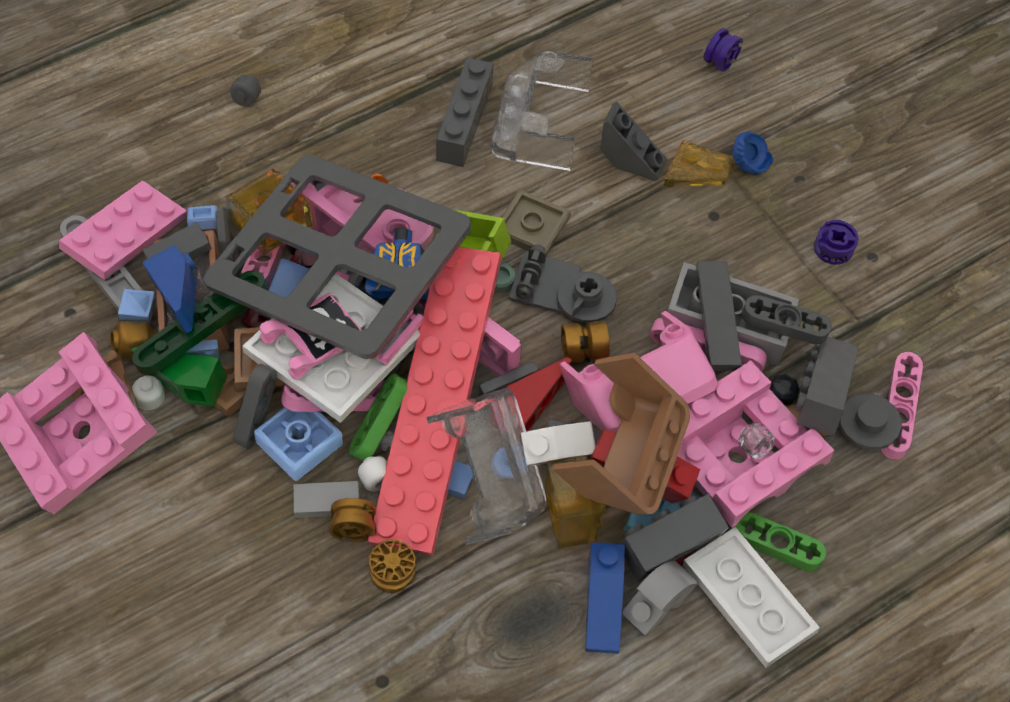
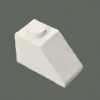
[521,421,596,465]

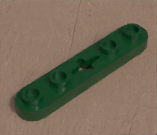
[132,270,267,375]

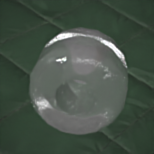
[738,423,775,459]

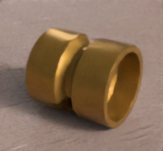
[561,321,610,363]

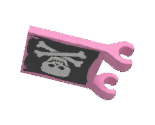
[260,293,362,380]

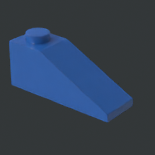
[142,245,197,334]
[585,542,625,654]

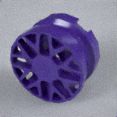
[703,28,743,72]
[813,220,859,265]

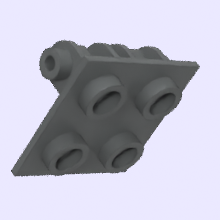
[508,244,581,313]

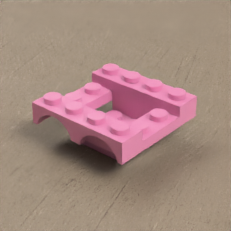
[0,332,157,514]
[677,361,835,528]

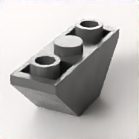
[600,102,667,181]

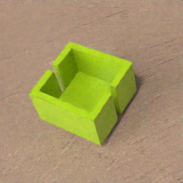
[436,209,511,261]

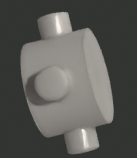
[379,429,395,451]

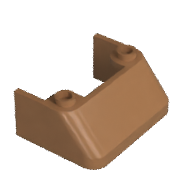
[552,353,690,515]

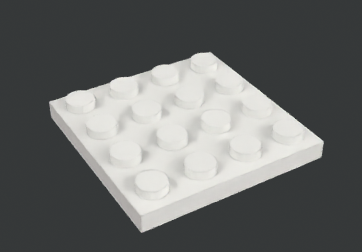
[242,273,421,423]

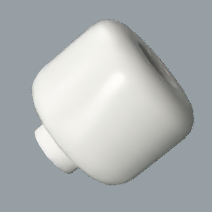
[132,376,165,410]
[358,456,387,492]

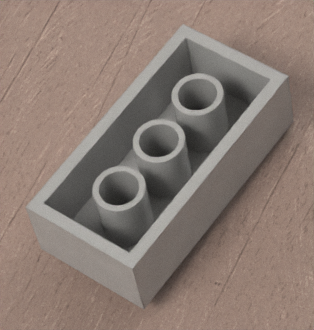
[667,262,799,366]

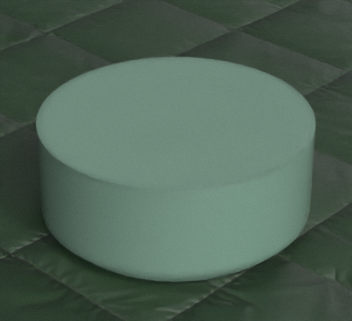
[494,263,516,293]

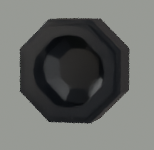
[769,374,800,405]

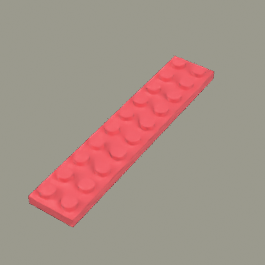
[368,247,502,556]

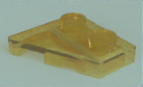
[664,140,734,187]

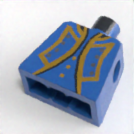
[365,228,429,300]

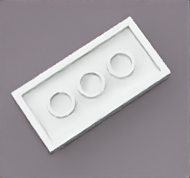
[683,527,820,668]

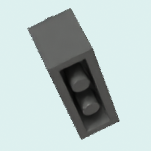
[621,494,729,580]

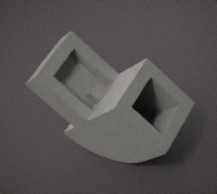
[622,560,699,636]

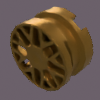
[329,498,376,542]
[369,540,415,593]

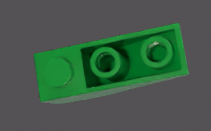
[131,347,227,407]

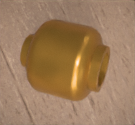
[110,321,157,361]

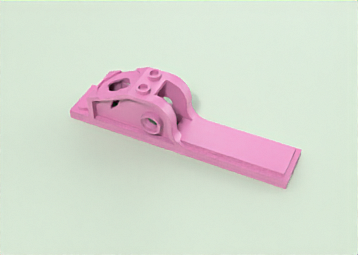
[289,182,521,376]

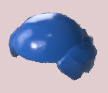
[732,131,774,175]

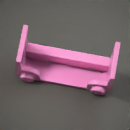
[560,311,718,433]

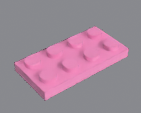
[59,180,187,280]

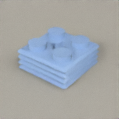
[254,407,343,481]

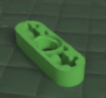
[349,374,407,461]
[735,512,826,572]

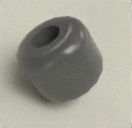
[230,75,261,106]

